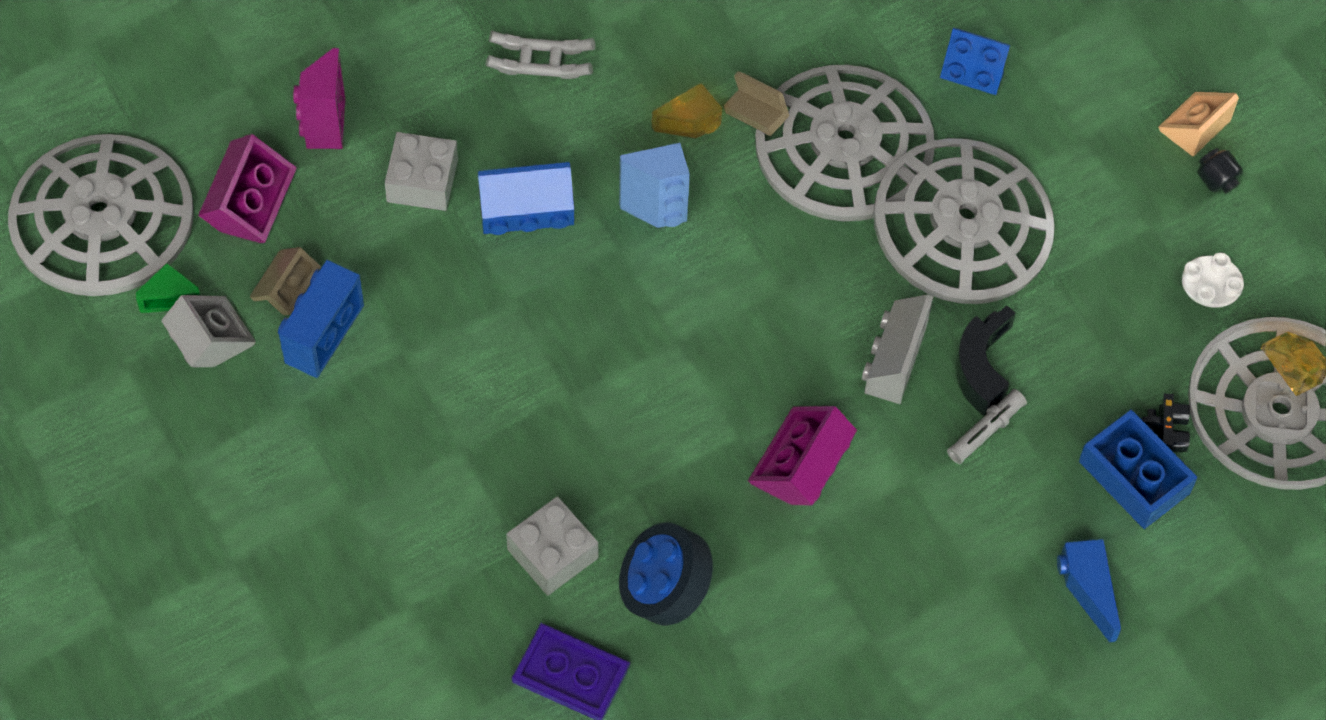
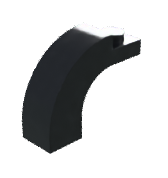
[956,305,1016,416]

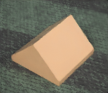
[1158,92,1239,157]

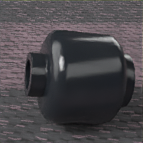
[1197,148,1243,194]

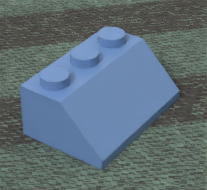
[619,143,690,228]

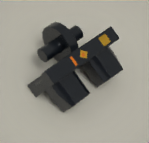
[1140,393,1190,452]

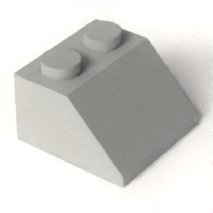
[161,295,256,367]

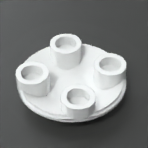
[1182,253,1244,307]

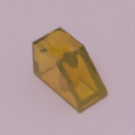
[652,83,722,138]
[1261,331,1326,396]

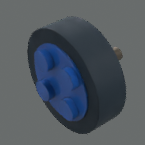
[619,522,713,626]

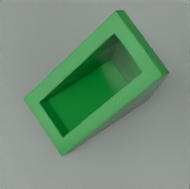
[136,263,201,313]

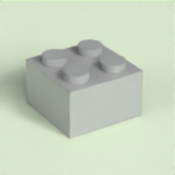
[385,132,458,211]
[506,496,598,596]

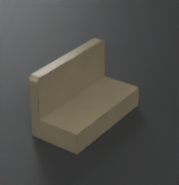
[724,71,789,136]
[250,247,321,315]

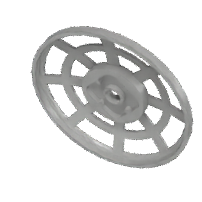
[755,65,935,221]
[8,134,194,296]
[873,138,1055,304]
[1188,317,1326,490]

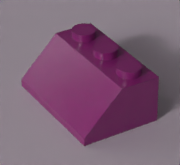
[293,48,346,149]
[198,134,297,243]
[748,406,857,506]

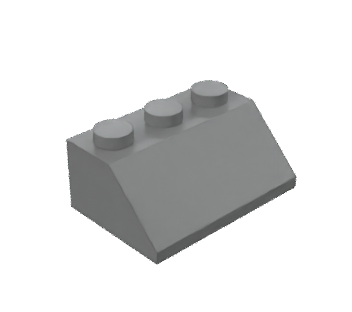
[861,294,934,404]

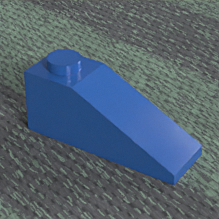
[1057,539,1121,642]

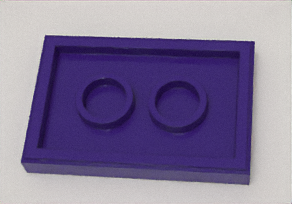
[512,623,630,720]

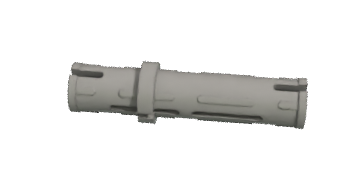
[947,389,1027,464]

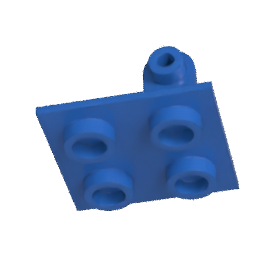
[940,27,1010,95]

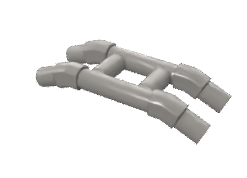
[485,30,595,79]

